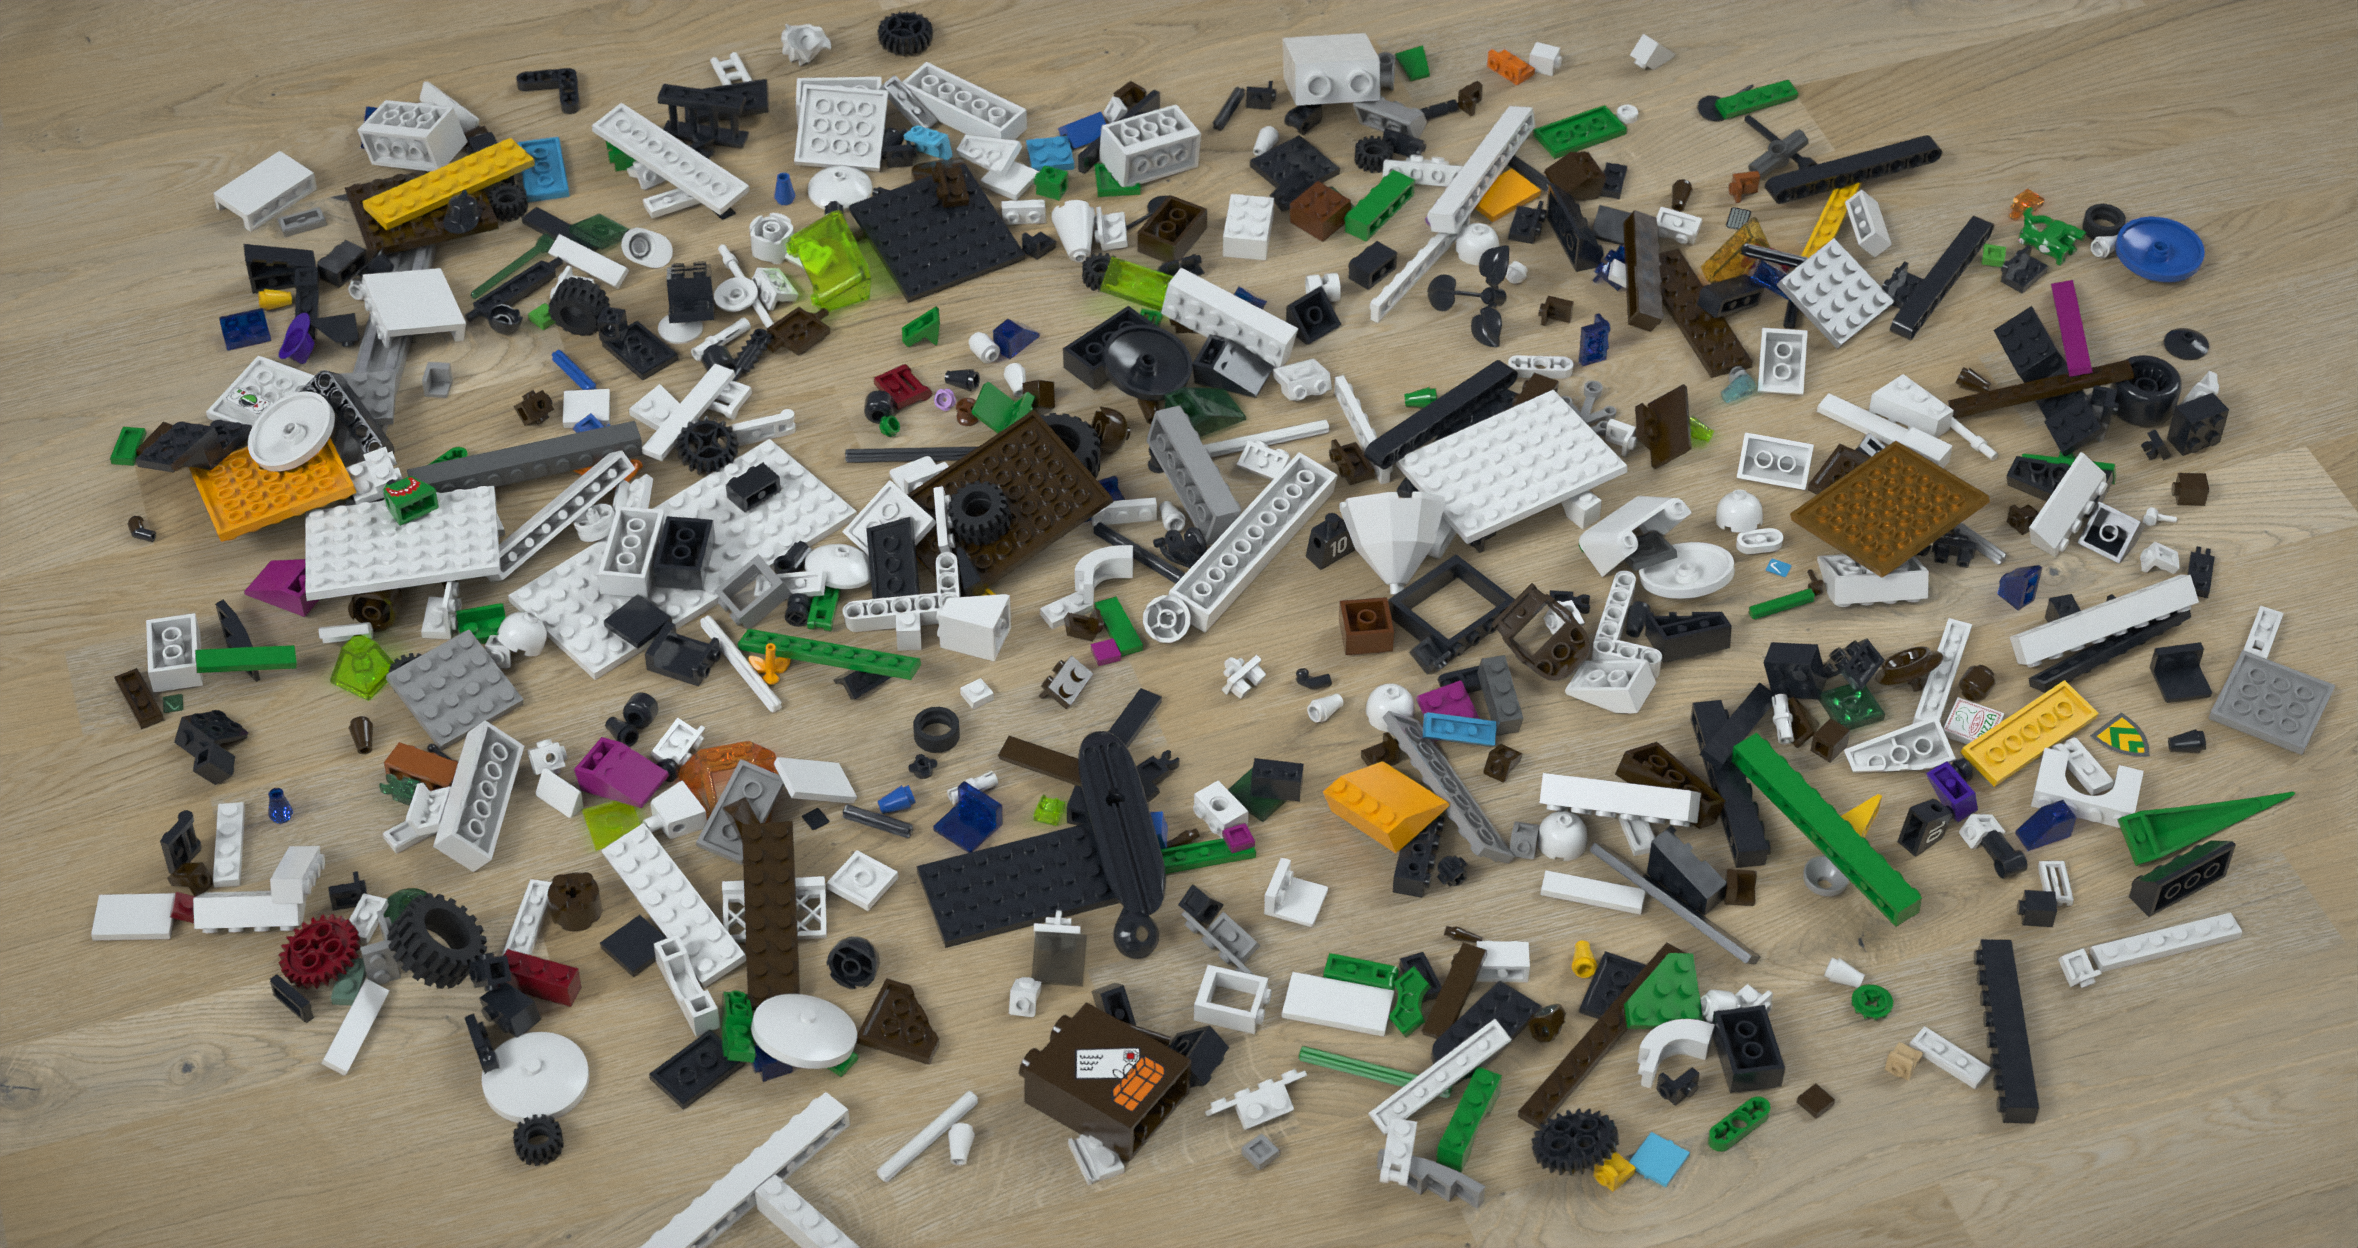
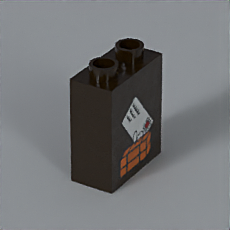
[1019,1002,1191,1162]

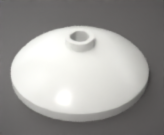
[808,166,872,211]
[805,544,871,589]

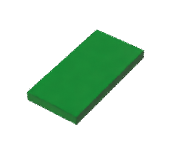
[1533,105,1627,159]

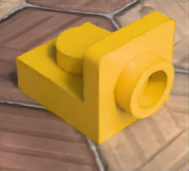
[1593,1152,1636,1192]

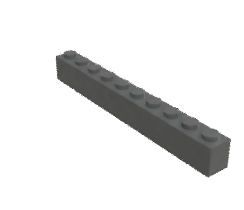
[407,421,643,493]

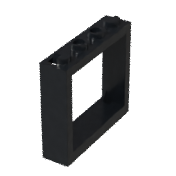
[1388,554,1515,662]

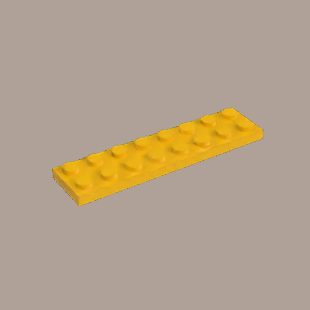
[363,138,535,230]

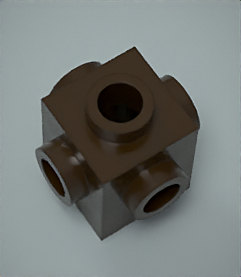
[513,390,554,426]

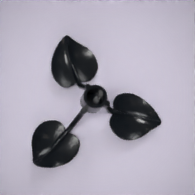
[1427,245,1509,347]

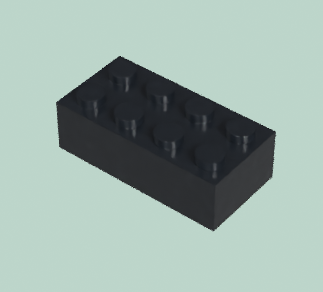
[1063,306,1158,390]

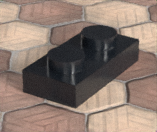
[1599,162,1627,199]
[1399,952,1442,1002]

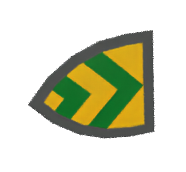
[2090,712,2149,757]

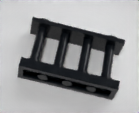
[657,84,749,148]

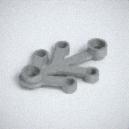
[1561,380,1616,436]

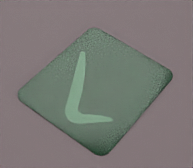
[163,694,183,713]

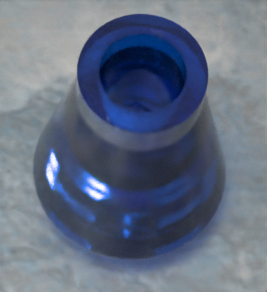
[268,788,293,824]

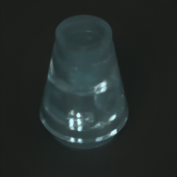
[1721,374,1756,403]

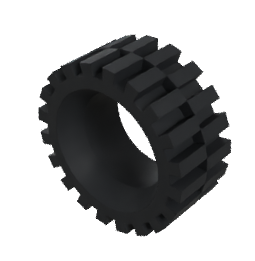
[387,893,487,989]

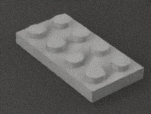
[696,759,784,865]

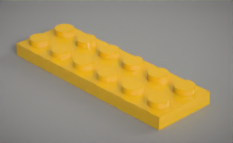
[1960,680,2099,787]

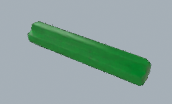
[1748,588,1815,620]

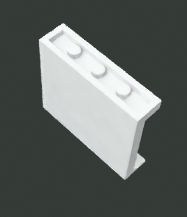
[359,268,466,348]

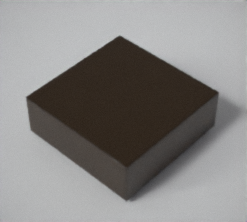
[1797,1083,1835,1119]

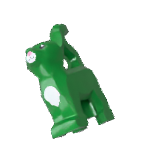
[2018,207,2086,266]

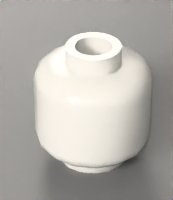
[1700,990,1740,1023]

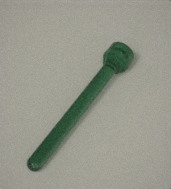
[470,233,554,299]

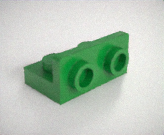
[456,603,506,644]

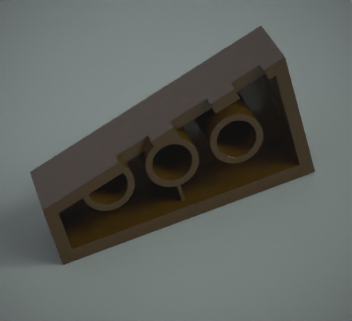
[1615,742,1726,829]

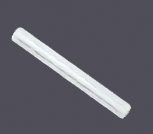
[877,1091,978,1182]

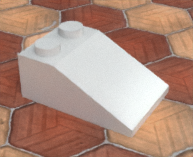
[1758,328,1807,395]
[1565,660,1656,714]

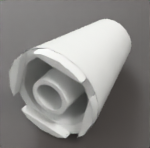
[1052,200,1095,262]

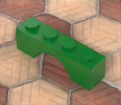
[1436,1066,1502,1173]

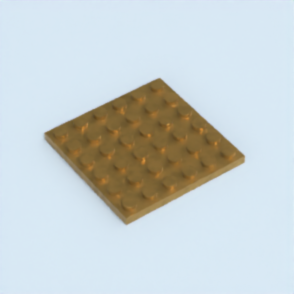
[1790,440,1990,578]

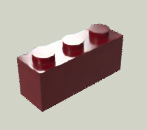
[504,949,582,1007]

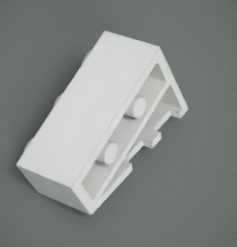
[1869,374,1954,438]

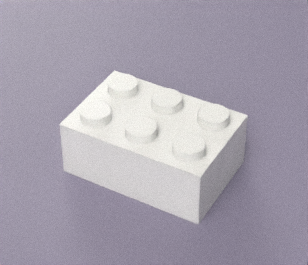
[1223,194,1274,260]
[146,613,203,692]

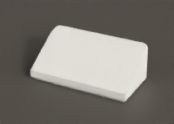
[536,768,583,818]

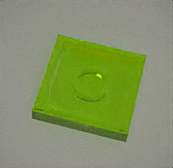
[582,800,641,851]

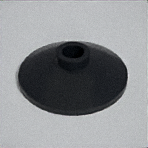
[2164,328,2209,360]

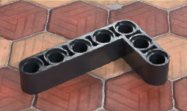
[299,370,395,454]

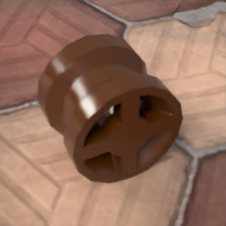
[956,398,979,426]

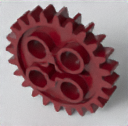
[278,914,362,989]

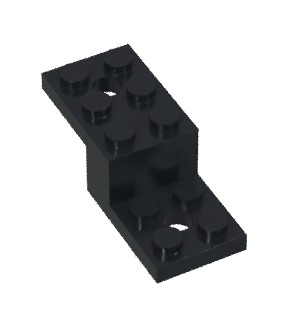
[666,261,714,324]
[135,420,252,473]

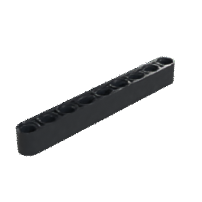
[1765,135,1942,204]
[1890,216,1994,340]
[1364,360,1518,470]

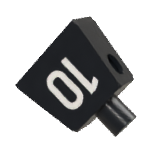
[1306,513,1355,570]
[1897,799,1955,857]

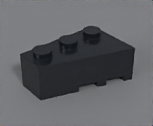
[1647,825,1727,916]

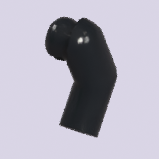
[1296,668,1332,690]

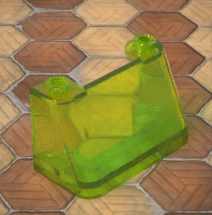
[785,210,871,312]

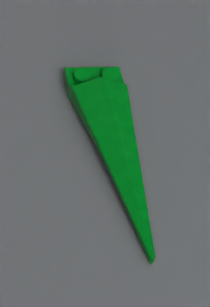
[2117,791,2295,866]

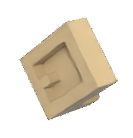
[1885,1042,1923,1081]

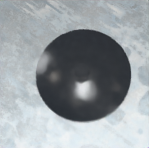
[1102,324,1192,401]

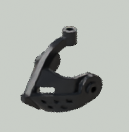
[1153,527,1207,568]

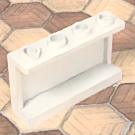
[213,151,317,232]

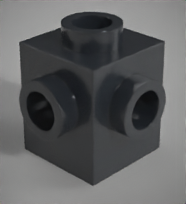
[469,952,512,991]

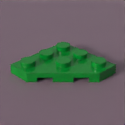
[1624,953,1703,1029]

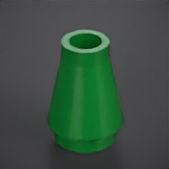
[1404,386,1437,408]

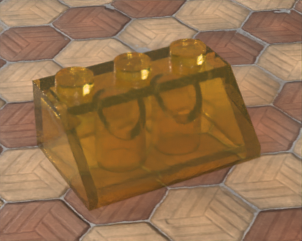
[1701,217,1770,284]

